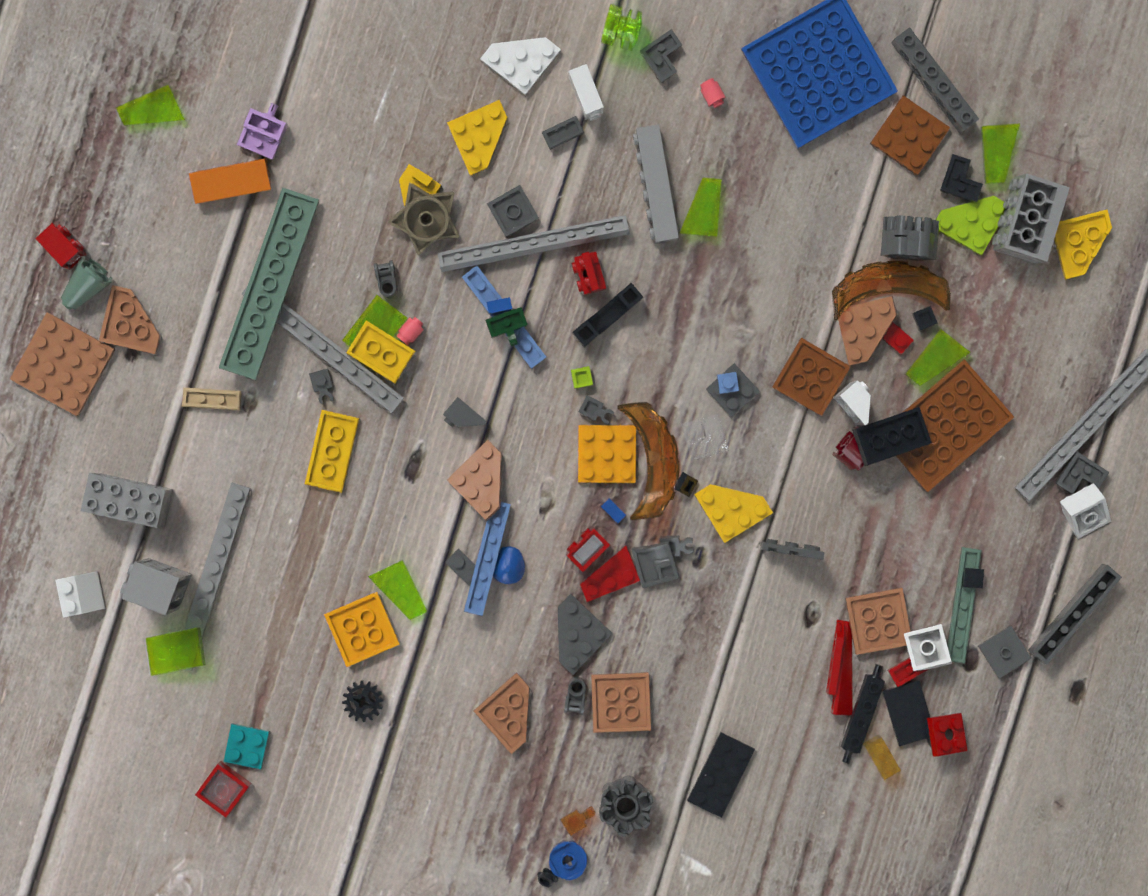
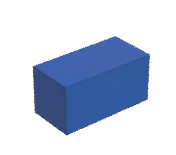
[487,297,513,314]
[601,498,626,523]

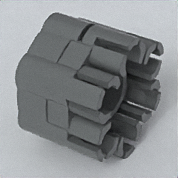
[880,215,939,261]
[599,775,653,837]

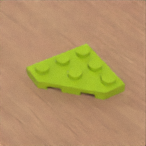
[935,196,1005,255]

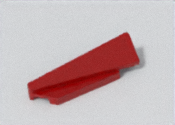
[826,620,853,715]

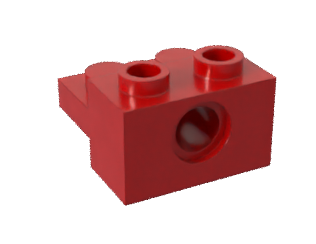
[571,251,606,296]

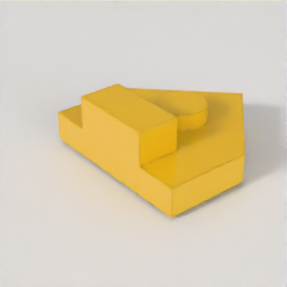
[399,164,442,206]

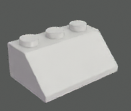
[833,380,871,426]

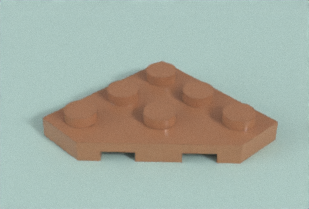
[99,285,161,354]
[836,296,897,366]
[447,440,502,521]
[473,672,529,754]

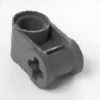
[374,260,398,298]
[564,677,586,715]

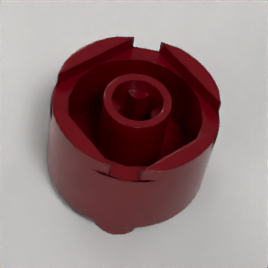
[832,426,864,471]

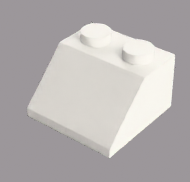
[1060,483,1111,539]
[55,571,105,618]
[904,624,952,671]

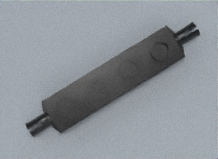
[840,664,885,764]

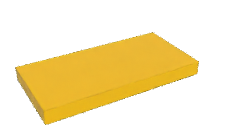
[305,410,359,493]

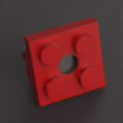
[926,713,968,757]

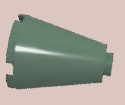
[61,256,113,310]

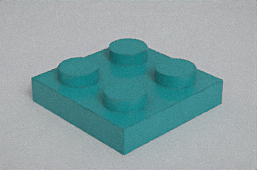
[223,723,270,769]

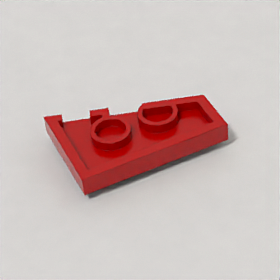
[580,545,640,602]

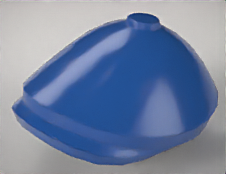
[493,546,525,584]

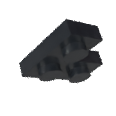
[940,154,983,203]

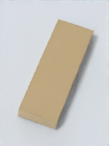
[182,387,242,410]

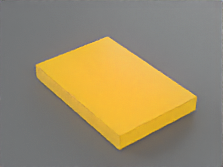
[346,320,416,384]

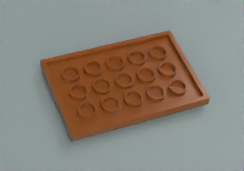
[896,359,1014,492]

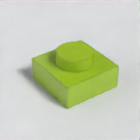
[571,366,593,389]

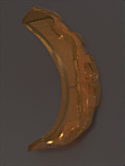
[832,261,951,321]
[617,402,680,521]

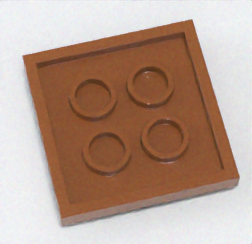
[870,95,950,176]
[772,338,851,416]

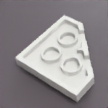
[480,37,561,95]

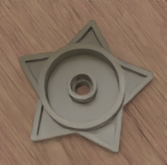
[388,182,459,255]

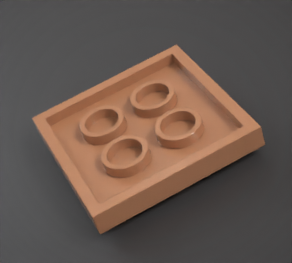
[845,588,910,655]
[591,672,651,733]

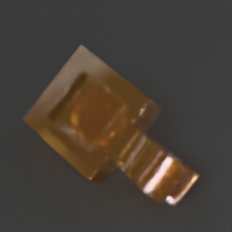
[560,806,596,836]

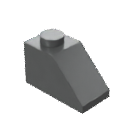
[443,397,487,428]

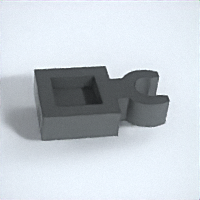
[309,368,334,404]
[578,395,614,424]
[660,535,694,556]

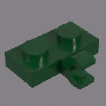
[485,307,528,346]

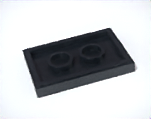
[882,680,930,746]

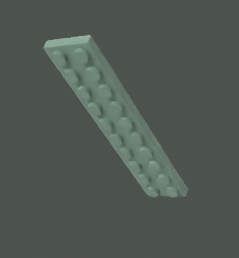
[219,187,319,381]

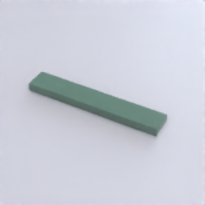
[947,547,982,664]

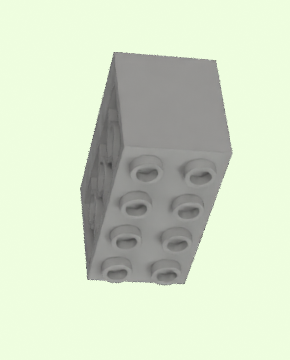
[992,174,1070,264]
[81,473,173,528]
[120,558,192,615]

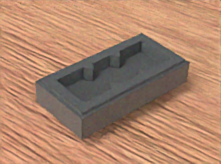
[542,116,584,150]

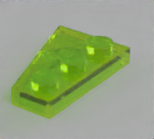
[116,84,185,126]
[981,123,1020,184]
[679,178,722,237]
[905,329,971,386]
[368,560,428,620]

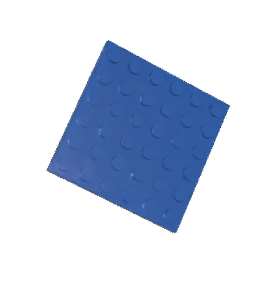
[741,0,898,149]

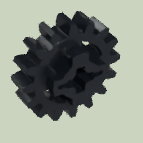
[342,680,384,722]

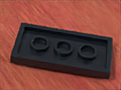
[852,407,932,466]
[687,731,755,818]

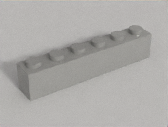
[633,124,679,244]

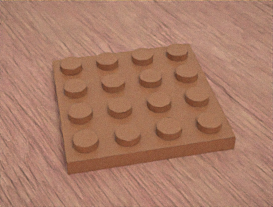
[10,312,115,416]

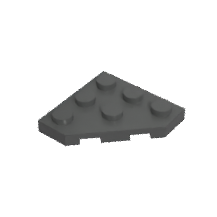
[760,539,825,560]
[558,593,612,675]

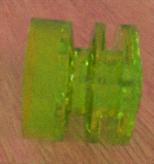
[601,4,642,51]

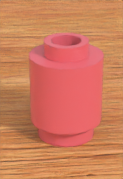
[700,78,726,108]
[397,317,424,345]

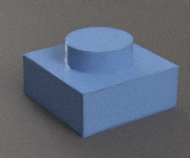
[717,372,739,394]

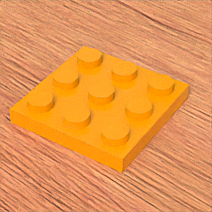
[578,425,636,483]
[324,591,400,667]

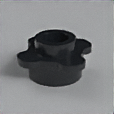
[537,868,558,888]

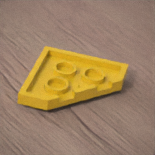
[447,100,507,176]
[1054,209,1112,280]
[694,484,773,543]

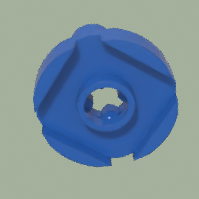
[549,841,587,880]

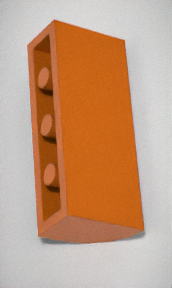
[189,158,271,204]

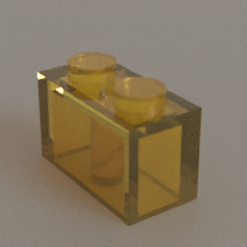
[863,734,901,780]

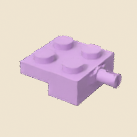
[237,103,288,160]

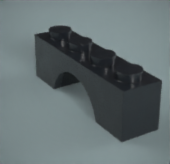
[572,283,644,348]

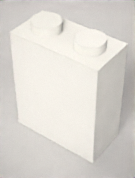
[568,64,604,121]

